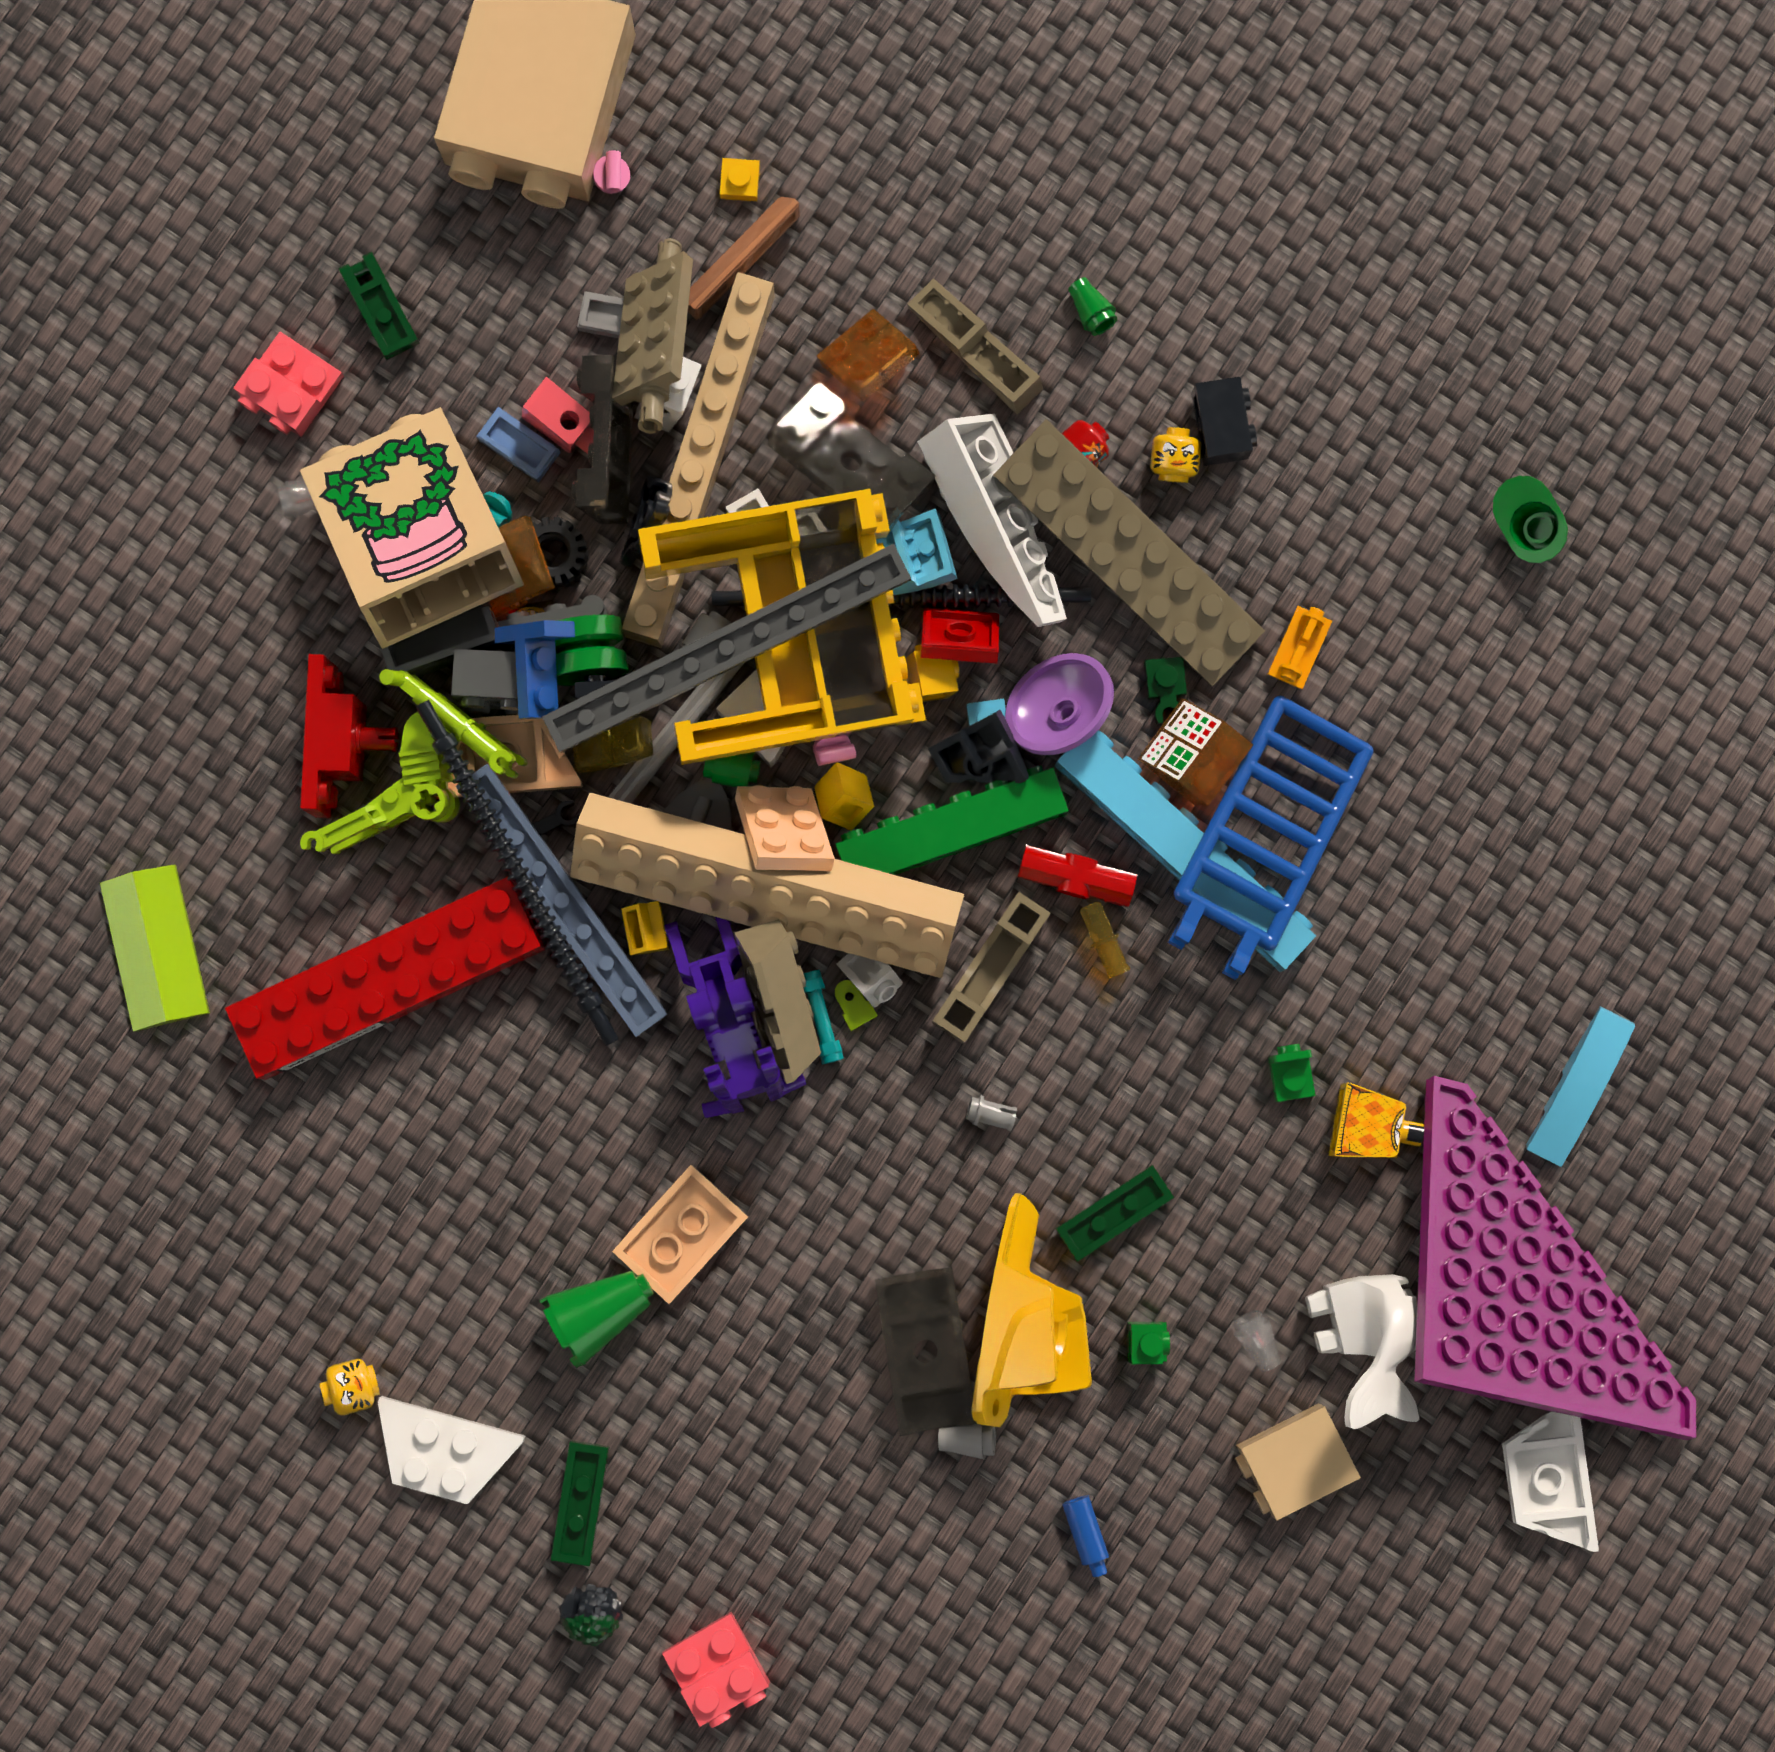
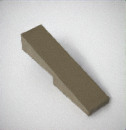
[907,279,1043,415]

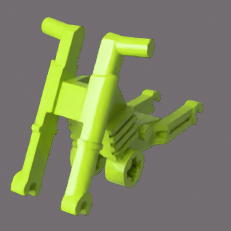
[300,669,528,854]

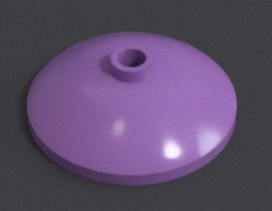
[1005,653,1114,755]

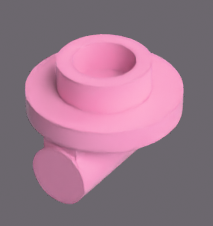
[593,151,630,194]
[813,733,856,766]

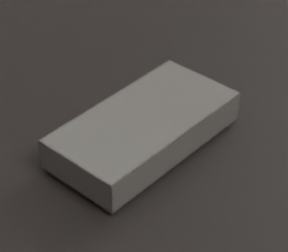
[577,291,624,338]

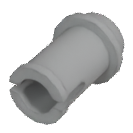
[966,1095,1017,1131]

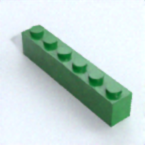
[836,765,1069,875]

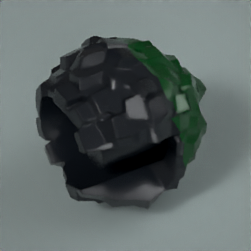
[558,1584,623,1646]

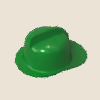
[1493,476,1568,563]

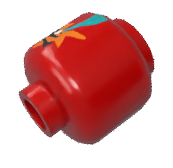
[1062,420,1110,467]

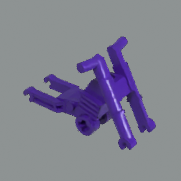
[664,917,806,1118]

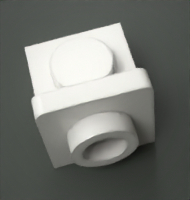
[837,953,903,1007]

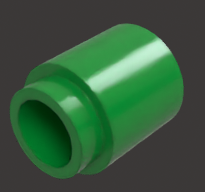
[703,752,761,788]

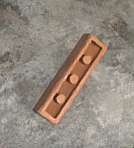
[688,197,800,320]

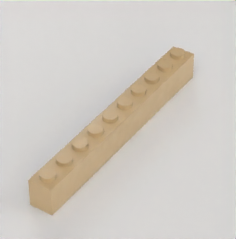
[622,272,775,648]

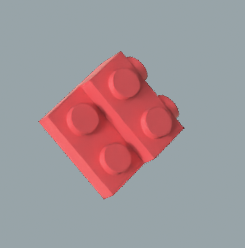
[234,332,344,437]
[662,1612,770,1728]

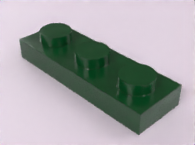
[1055,1165,1174,1262]
[551,1441,610,1566]

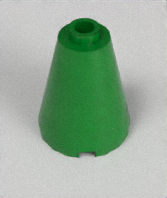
[540,1271,654,1368]

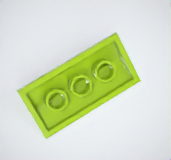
[100,865,210,1032]

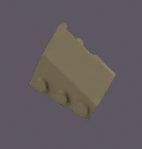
[734,919,821,1084]

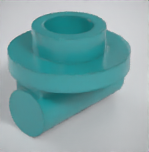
[483,492,512,532]

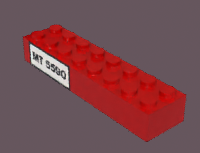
[225,877,546,1080]

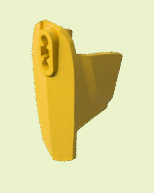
[972,1193,1092,1427]

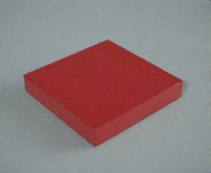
[921,608,999,664]

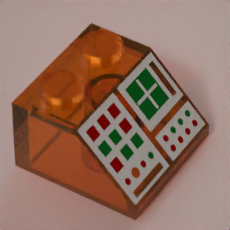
[1137,699,1253,806]

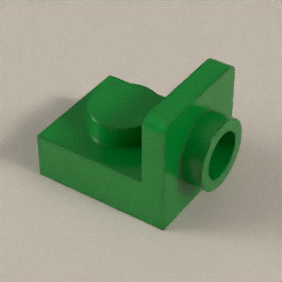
[1268,1044,1316,1102]

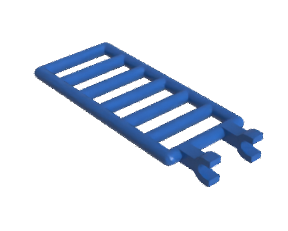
[1167,695,1374,980]

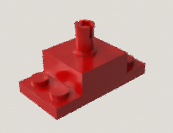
[300,654,399,818]

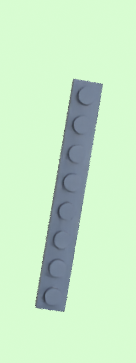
[456,764,668,1037]

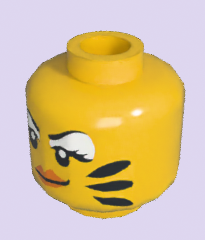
[1150,427,1201,483]
[319,1359,380,1415]

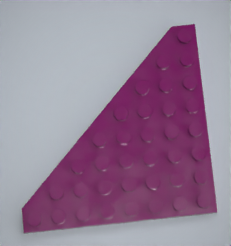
[1415,1076,1696,1440]

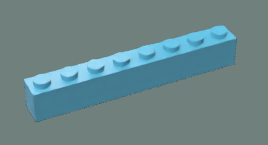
[1055,730,1316,972]

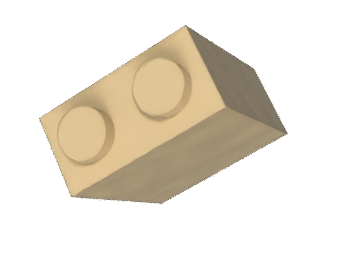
[1235,1403,1361,1520]

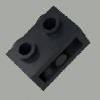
[1191,377,1257,466]

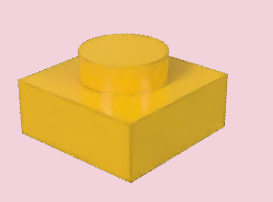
[720,158,760,202]

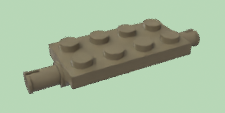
[612,238,693,434]

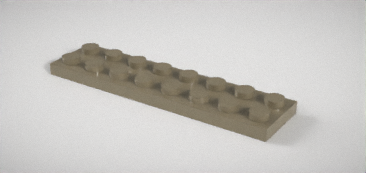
[992,419,1265,686]

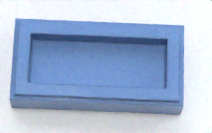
[476,407,561,483]

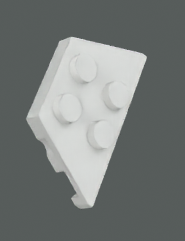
[378,1396,526,1504]
[1502,1411,1599,1552]

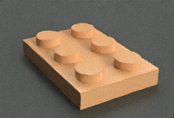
[735,785,835,871]
[612,1165,748,1304]

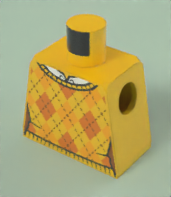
[1328,1083,1424,1158]

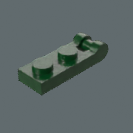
[338,251,420,360]

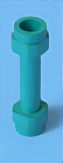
[803,970,844,1065]

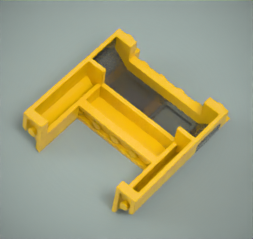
[638,489,926,765]

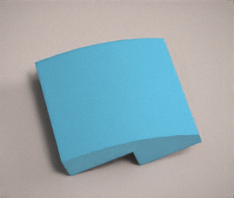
[876,509,957,595]

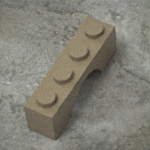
[932,892,1051,1044]

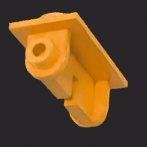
[1268,606,1332,689]

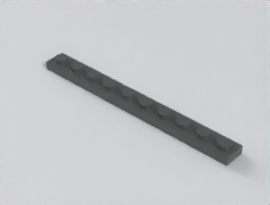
[542,543,911,753]

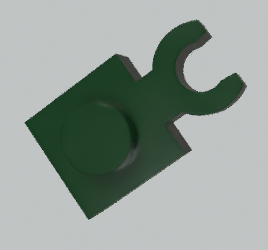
[1144,657,1187,725]

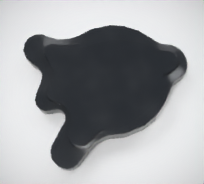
[619,475,673,567]

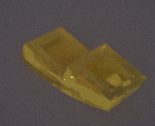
[573,716,654,773]

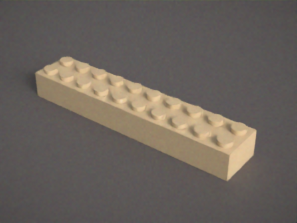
[570,793,964,978]

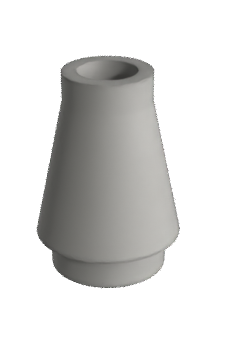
[938,1421,996,1460]

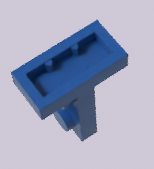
[494,620,575,719]

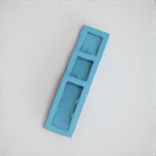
[1526,1006,1635,1167]

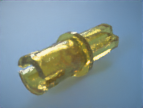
[1080,902,1130,979]

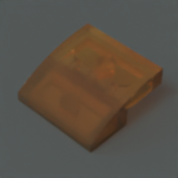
[490,515,555,617]

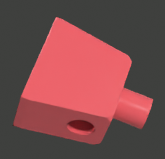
[522,377,607,459]

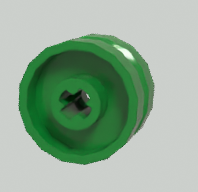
[555,614,629,686]

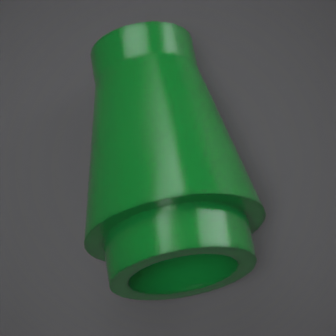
[1068,277,1118,336]

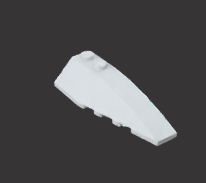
[917,413,1067,627]

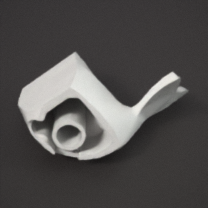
[1305,1274,1419,1429]

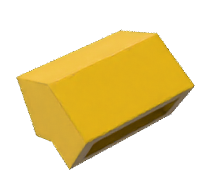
[621,901,669,955]

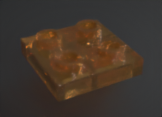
[817,308,920,402]

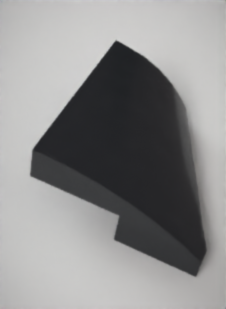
[928,710,1029,783]

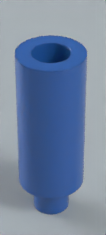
[1062,1495,1109,1577]

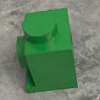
[1127,1322,1170,1364]

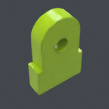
[835,980,878,1031]

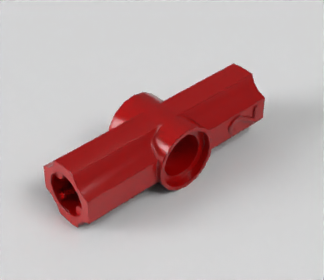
[1017,845,1137,907]

